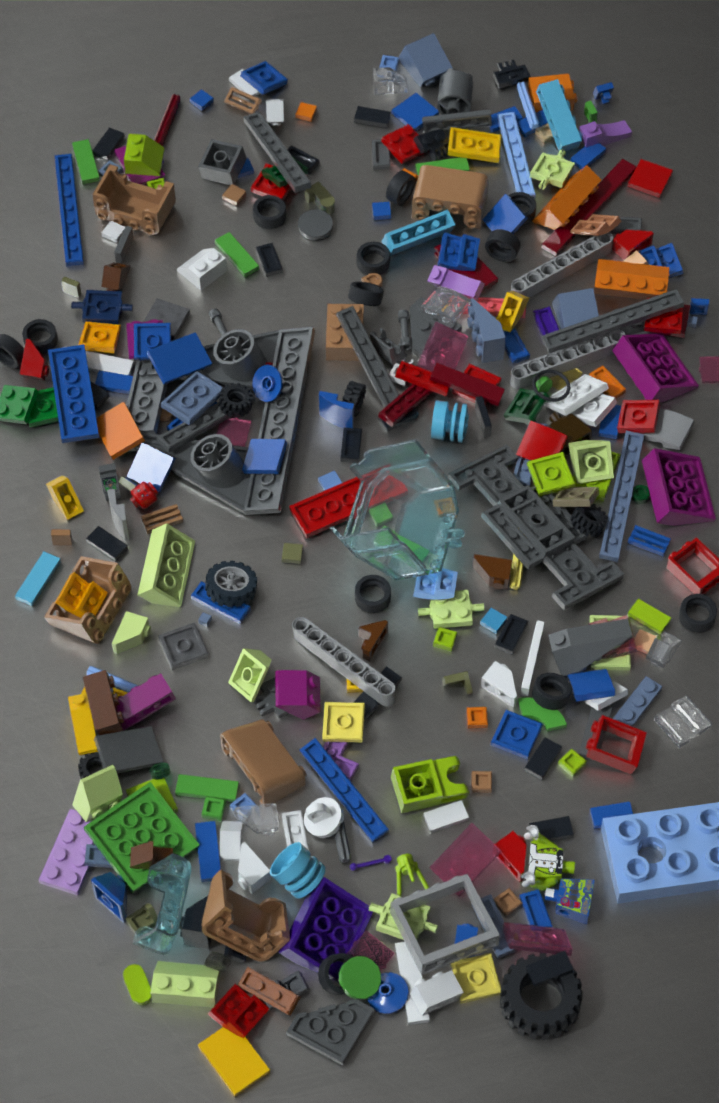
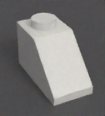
[266,99,284,125]
[481,661,517,708]
[238,842,271,894]

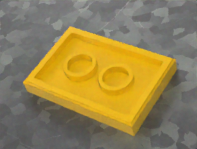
[448,127,501,163]
[197,1027,270,1097]

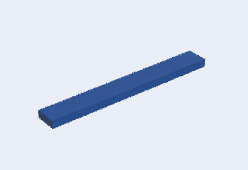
[54,153,84,267]

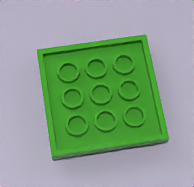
[84,782,200,893]

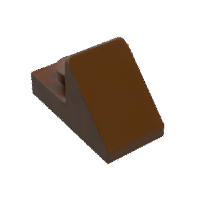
[358,620,388,661]
[130,841,173,871]

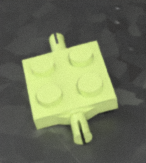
[530,150,575,189]
[418,590,484,629]
[369,894,438,940]

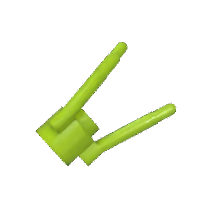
[395,854,429,896]

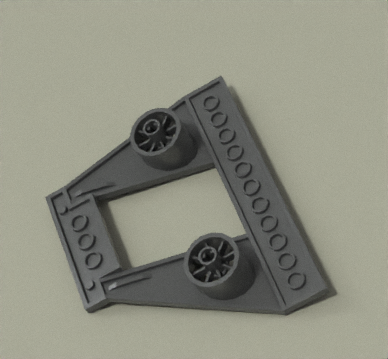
[126,327,315,515]

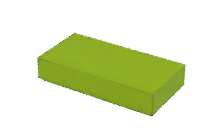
[627,598,671,635]

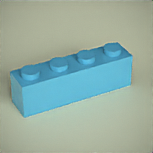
[536,79,582,152]
[381,210,455,256]

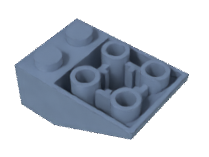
[467,298,505,363]

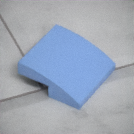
[413,567,458,600]

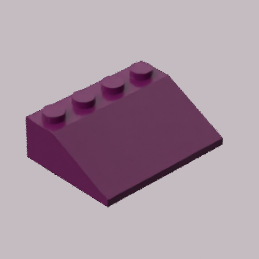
[612,333,699,403]
[642,448,716,526]

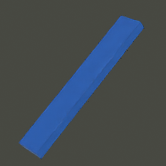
[299,738,389,843]

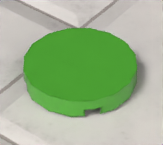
[339,956,381,999]

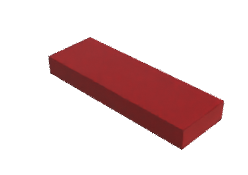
[395,361,450,396]

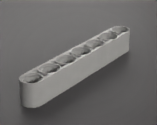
[511,232,613,298]
[510,329,626,389]
[292,617,397,707]

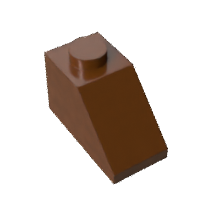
[101,262,131,291]
[473,554,512,589]

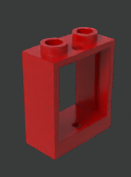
[667,537,719,594]
[586,715,647,774]

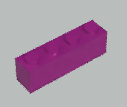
[117,673,176,732]

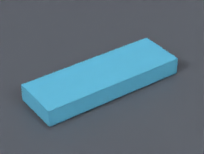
[15,551,61,606]

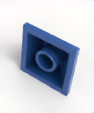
[91,872,127,923]

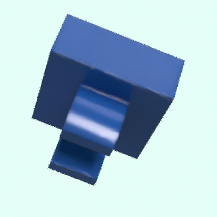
[593,82,614,104]

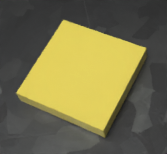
[322,702,365,743]
[450,953,501,1004]

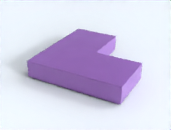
[323,742,359,782]

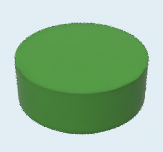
[536,376,553,393]

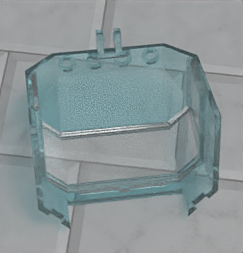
[329,439,465,581]

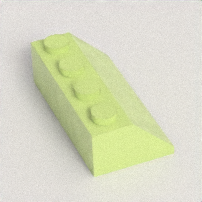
[138,523,195,607]

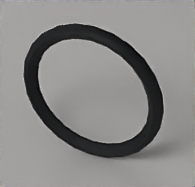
[532,369,571,402]

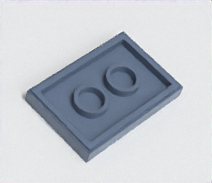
[161,371,223,426]

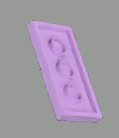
[39,809,95,895]

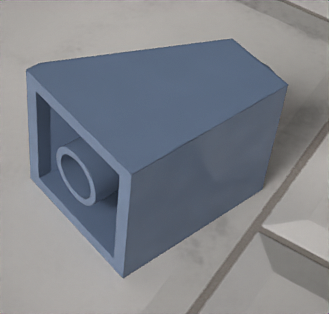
[399,33,453,87]
[552,288,599,329]

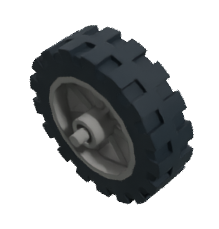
[205,560,257,607]

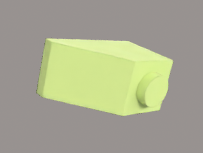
[112,611,151,654]

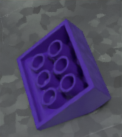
[279,877,373,982]

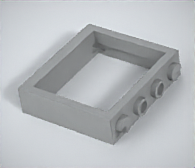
[390,874,500,975]

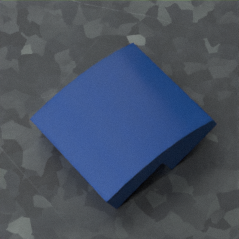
[437,232,480,271]
[638,243,684,278]
[319,391,354,429]

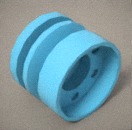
[431,400,469,443]
[270,842,326,899]

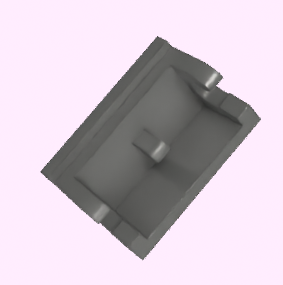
[369,328,407,365]

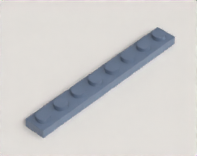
[599,431,644,562]

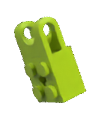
[391,756,470,814]

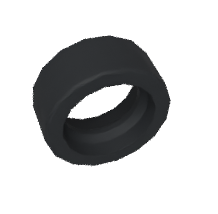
[386,170,416,206]
[509,192,536,226]
[253,195,286,229]
[485,229,521,262]
[356,241,390,275]
[348,281,384,306]
[22,319,58,354]
[0,334,24,368]
[355,575,391,613]
[679,593,717,633]
[532,673,572,710]
[318,953,353,995]

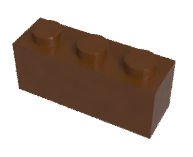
[83,670,124,735]

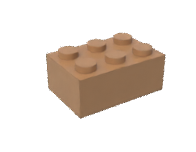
[326,304,364,361]

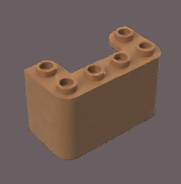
[92,164,176,235]
[412,165,489,229]

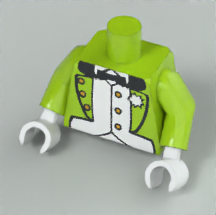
[521,825,575,891]

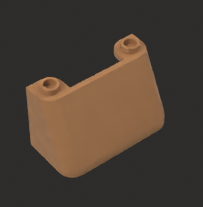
[220,719,307,809]
[201,870,290,961]

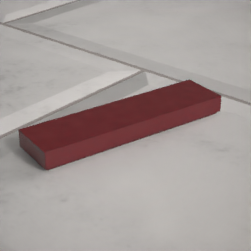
[429,362,505,406]
[378,384,433,427]

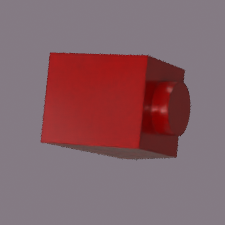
[612,230,654,260]
[20,339,50,381]
[493,831,527,883]

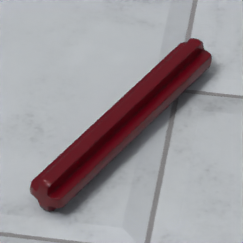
[154,94,181,146]

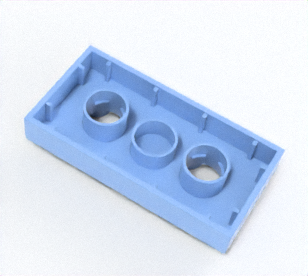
[601,802,719,904]

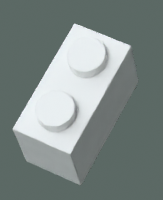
[410,970,464,1016]

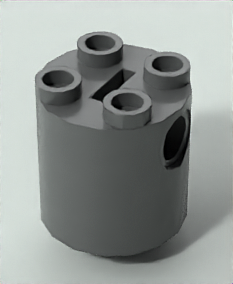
[437,68,473,115]

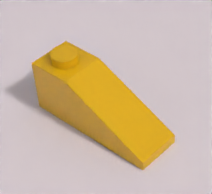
[68,693,98,756]

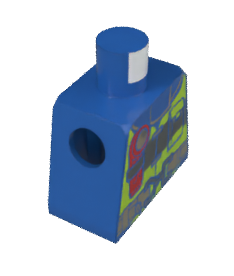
[544,879,595,924]

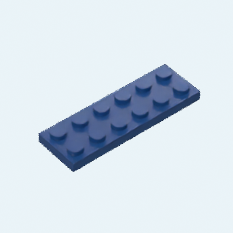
[48,344,99,443]

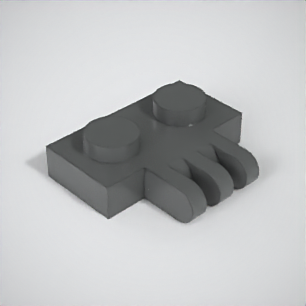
[254,677,290,719]

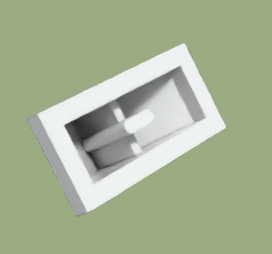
[220,821,243,861]

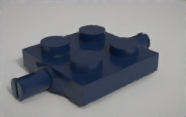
[71,290,133,324]

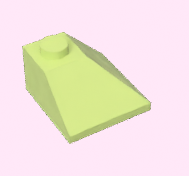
[569,440,614,484]
[228,648,272,702]

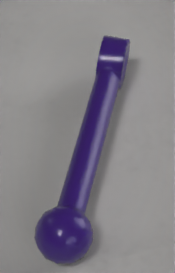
[350,855,392,871]

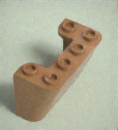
[44,556,132,644]

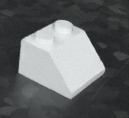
[177,248,227,291]

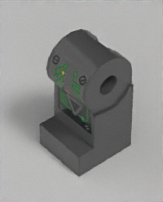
[98,463,121,501]

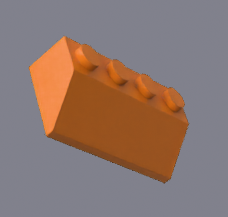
[532,165,601,230]
[594,259,669,300]

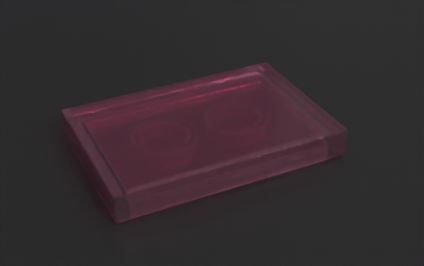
[417,322,469,372]
[429,823,502,897]
[502,922,573,956]

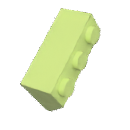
[150,961,221,1008]

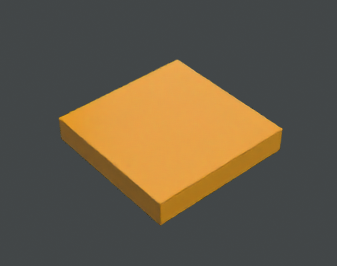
[78,322,121,353]

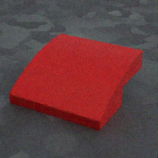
[516,421,568,461]
[208,983,269,1038]

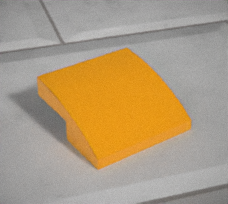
[55,572,108,618]

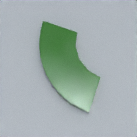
[517,697,567,732]

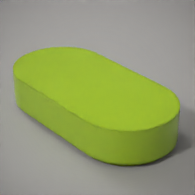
[123,964,152,1006]

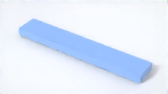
[497,112,536,198]

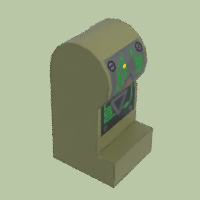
[305,181,335,215]

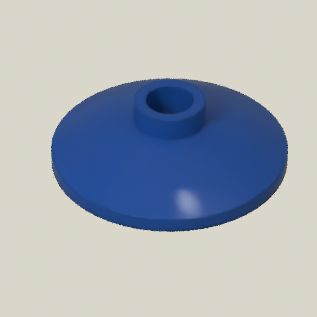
[252,365,282,402]
[367,972,409,1014]

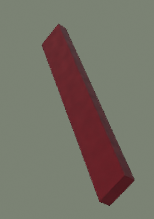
[542,158,637,256]

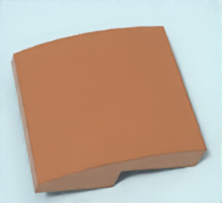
[570,214,621,236]

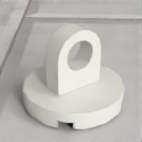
[304,797,344,838]

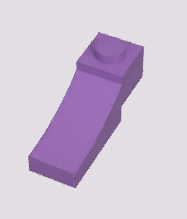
[579,120,632,147]
[427,265,485,300]

